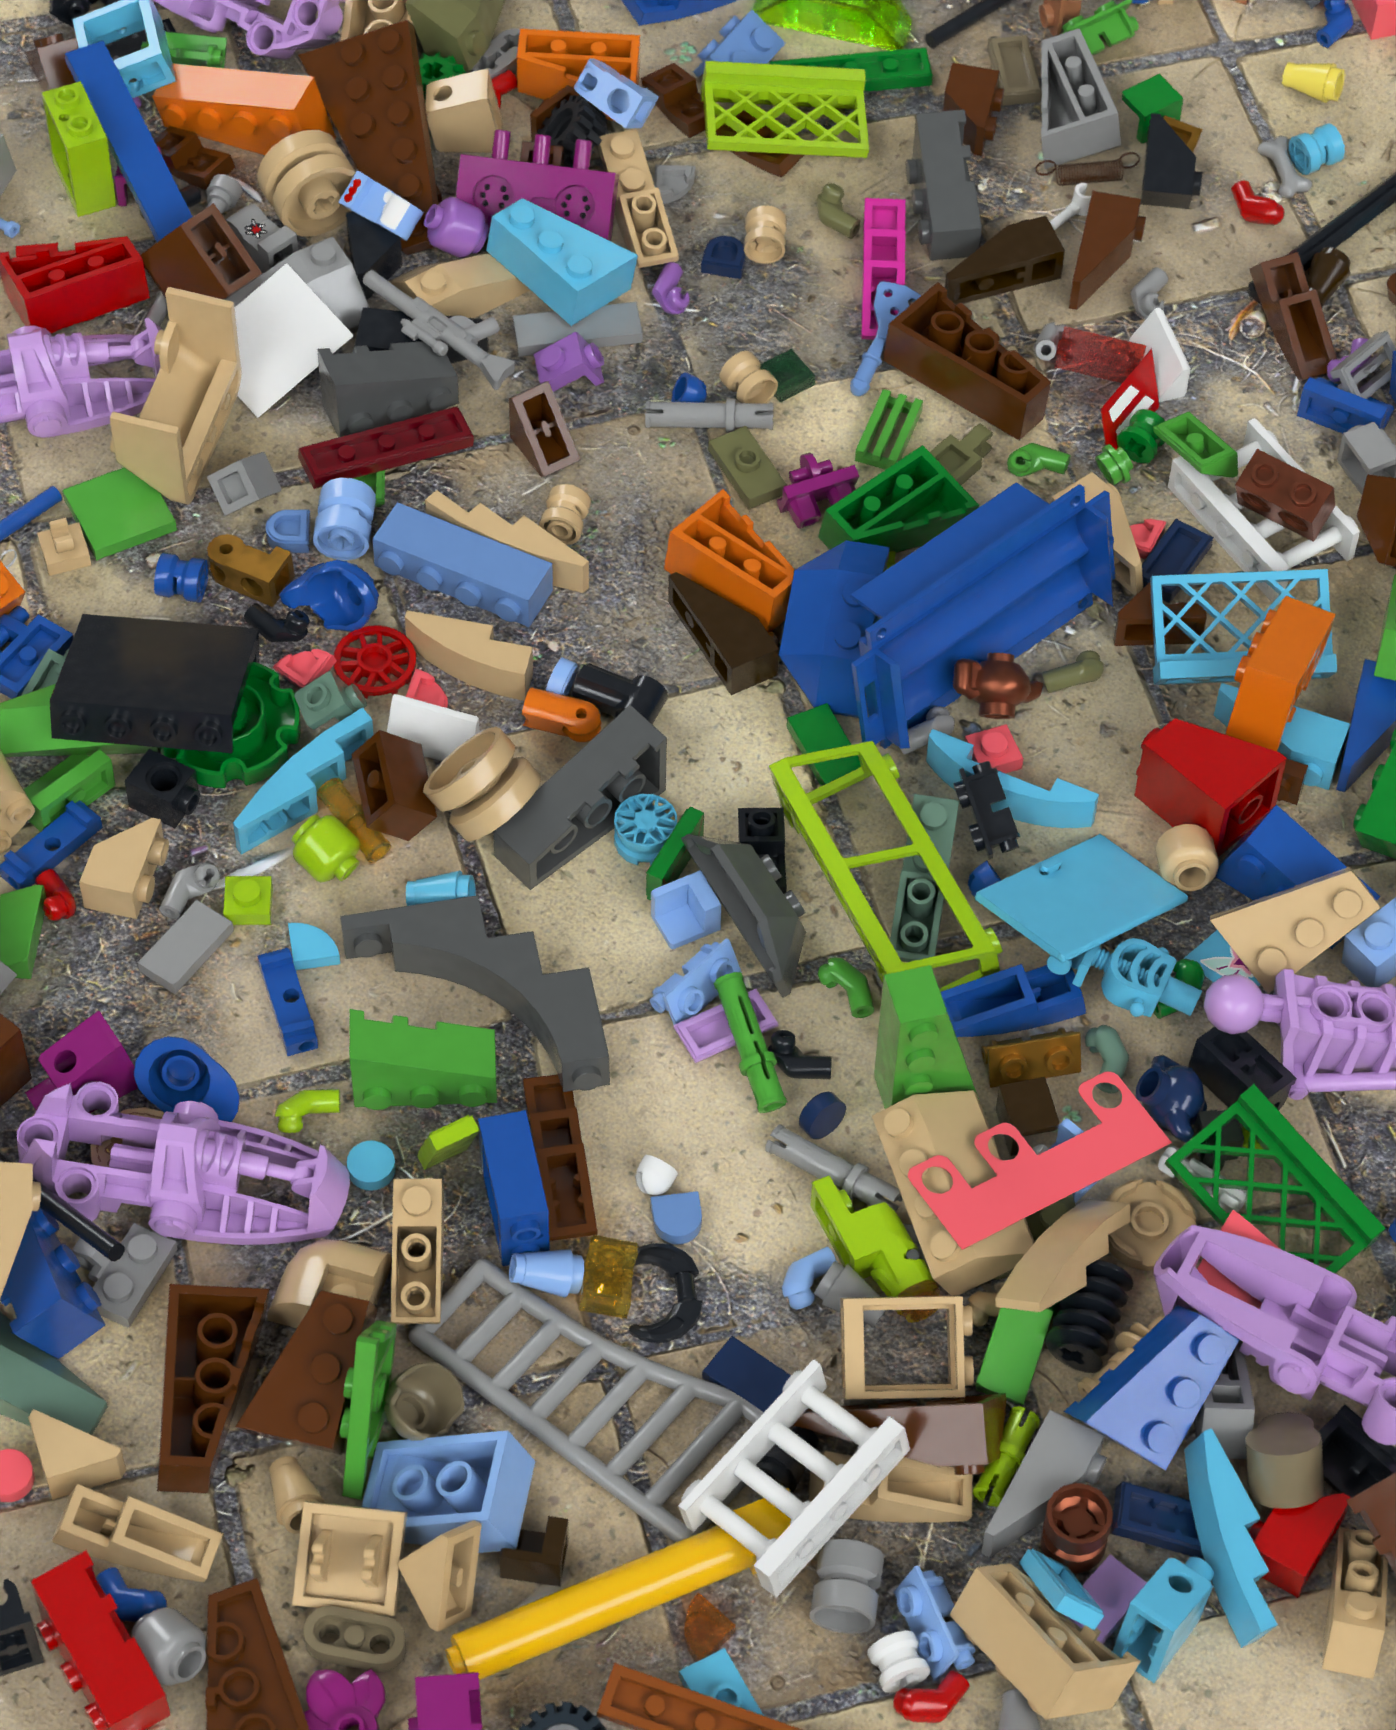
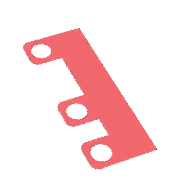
[908,1071,1172,1250]

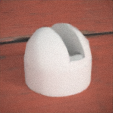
[635,1155,678,1196]

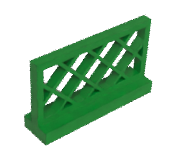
[1165,1084,1386,1274]

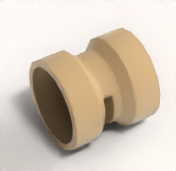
[744,205,787,264]
[720,351,778,403]
[539,484,591,545]

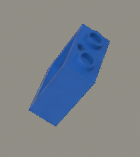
[478,1110,550,1267]

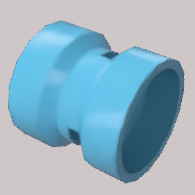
[1289,123,1345,175]

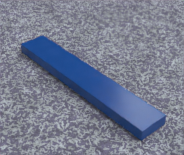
[65,41,193,242]

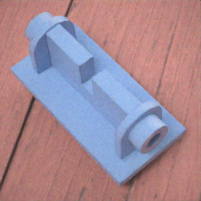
[649,938,742,1024]
[894,1565,976,1681]

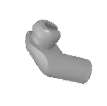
[159,863,220,919]

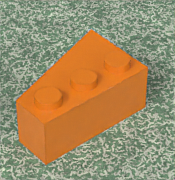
[517,28,640,122]
[664,489,795,632]

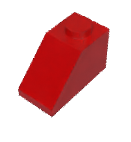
[1248,1493,1352,1598]

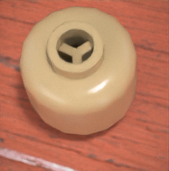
[1155,824,1219,891]

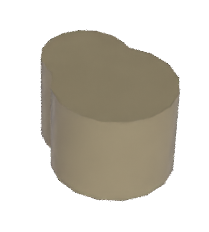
[1245,1412,1324,1509]

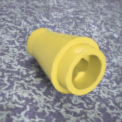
[1282,62,1345,103]

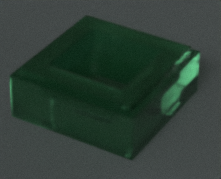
[761,349,815,403]

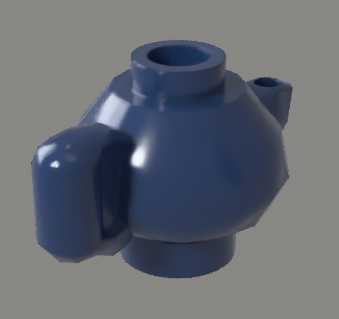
[1136,1054,1207,1143]

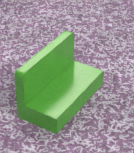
[24,749,116,832]

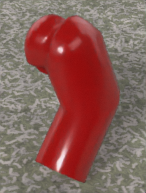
[1231,180,1284,225]

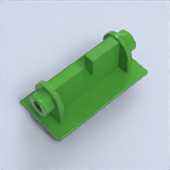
[1062,0,1139,55]
[141,32,227,68]

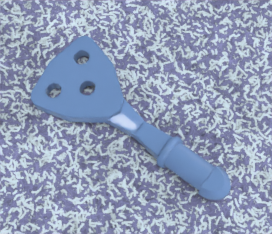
[850,281,922,397]

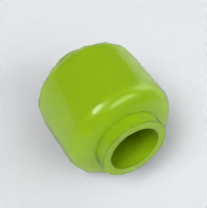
[291,815,360,882]

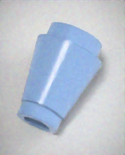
[509,1249,584,1298]

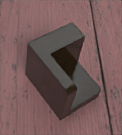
[995,1077,1059,1156]
[499,1516,569,1587]

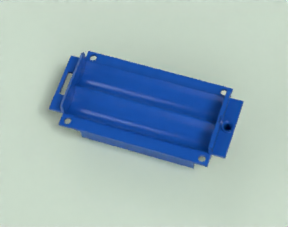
[850,482,1115,749]

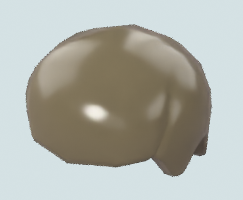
[384,1362,465,1441]

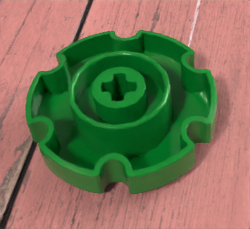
[160,662,301,788]

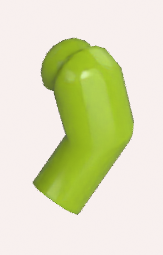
[275,1089,340,1133]

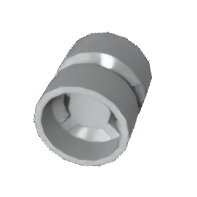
[810,1539,884,1634]

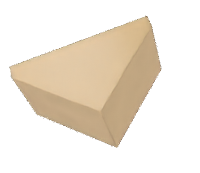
[28,1409,126,1500]
[397,1520,482,1632]

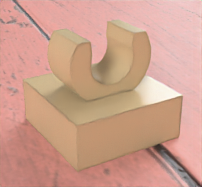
[37,518,91,576]

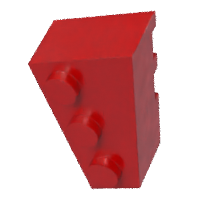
[31,1550,171,1730]

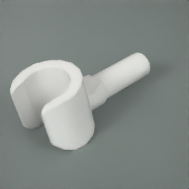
[1050,183,1091,230]

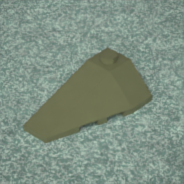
[405,0,505,72]

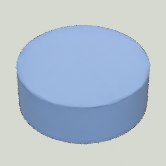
[545,657,578,696]

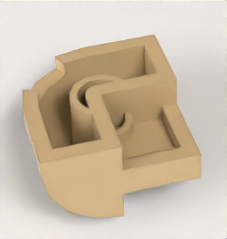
[267,1239,392,1328]

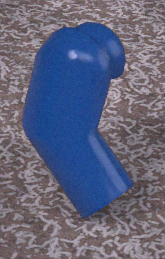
[1316,0,1353,48]

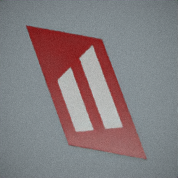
[1101,348,1160,449]

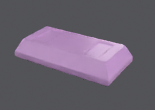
[673,989,778,1063]

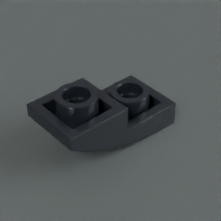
[738,808,787,894]

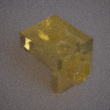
[578,1235,639,1319]

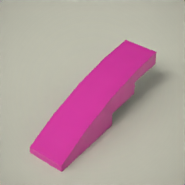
[861,198,906,340]

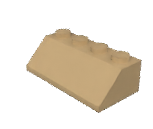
[872,1090,1035,1296]

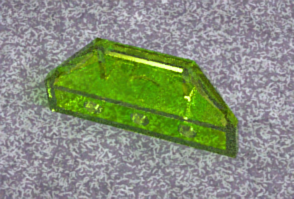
[752,0,912,50]

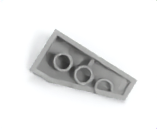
[226,236,369,333]

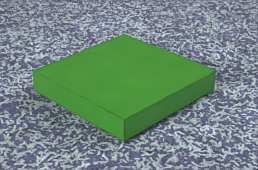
[62,467,177,560]

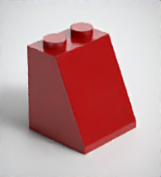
[1134,718,1287,857]

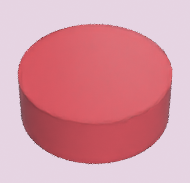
[0,1449,35,1503]

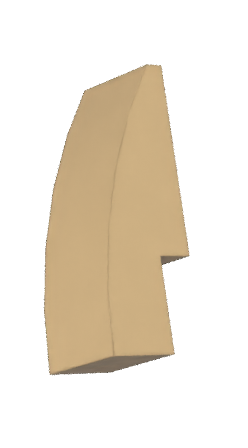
[405,610,533,701]
[809,1451,973,1523]
[52,1484,223,1582]

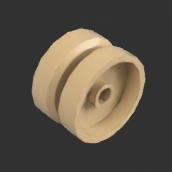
[257,130,356,237]
[423,726,541,842]

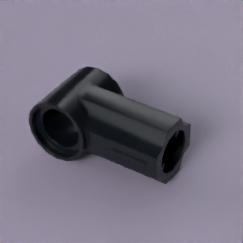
[572,663,668,724]

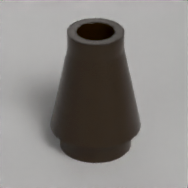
[1307,247,1351,308]

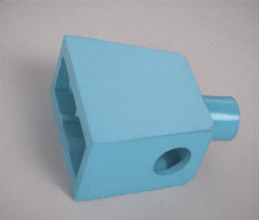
[1112,1557,1214,1683]

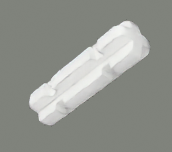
[1158,1146,1246,1213]

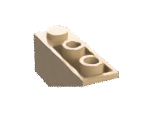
[391,1179,444,1324]
[1322,1527,1388,1679]

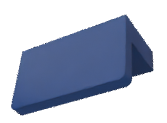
[1297,377,1394,434]

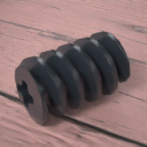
[1045,1260,1134,1373]

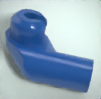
[96,1567,167,1622]

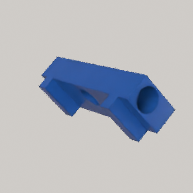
[0,800,103,890]
[257,948,318,1056]

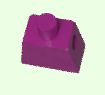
[25,1011,138,1113]

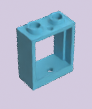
[72,0,176,98]

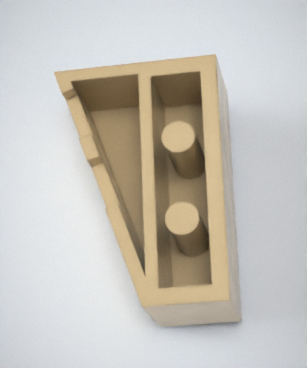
[1210,867,1381,994]
[949,1563,1141,1720]

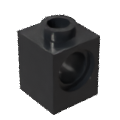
[124,749,200,828]

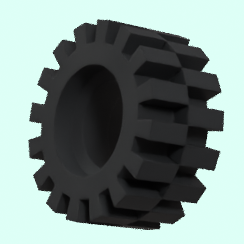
[534,95,608,168]

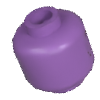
[424,197,489,258]

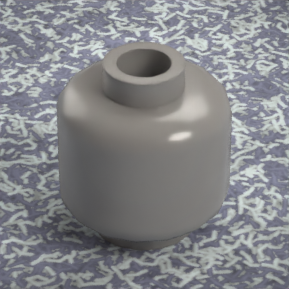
[131,1607,206,1686]

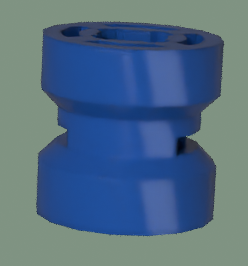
[154,552,209,603]

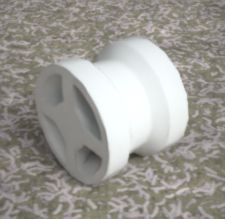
[867,1630,930,1693]

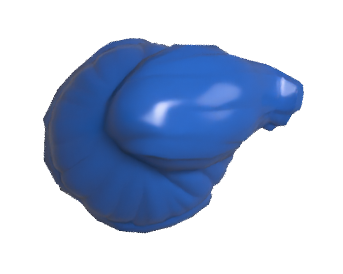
[279,560,379,632]

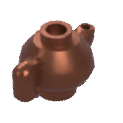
[953,653,1044,719]

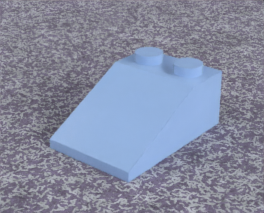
[362,1430,535,1553]

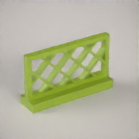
[701,61,869,158]

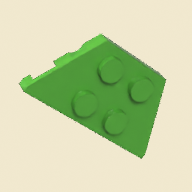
[340,1320,397,1500]

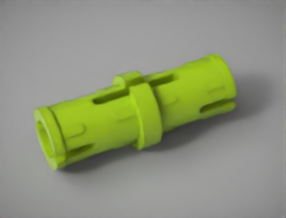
[972,1406,1040,1507]

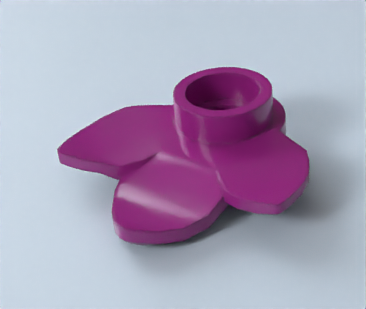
[304,1669,386,1730]

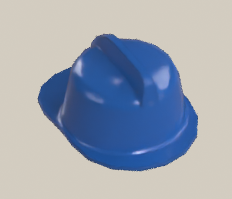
[134,1036,240,1122]

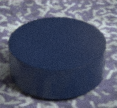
[799,1092,846,1140]

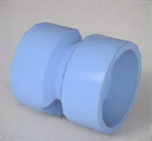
[313,478,376,560]

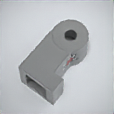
[226,204,298,274]

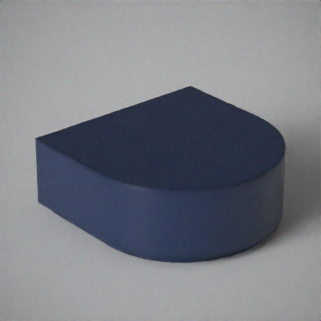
[701,236,746,279]

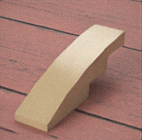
[425,490,589,593]
[995,1199,1130,1312]

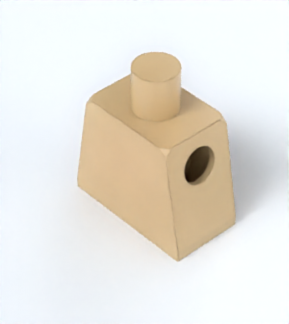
[425,69,503,153]

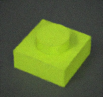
[223,876,273,925]

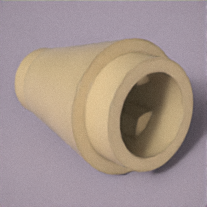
[269,1456,325,1534]

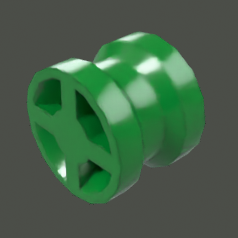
[1117,409,1165,464]

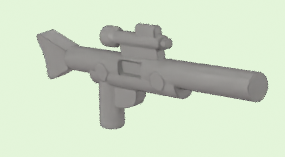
[363,270,515,390]

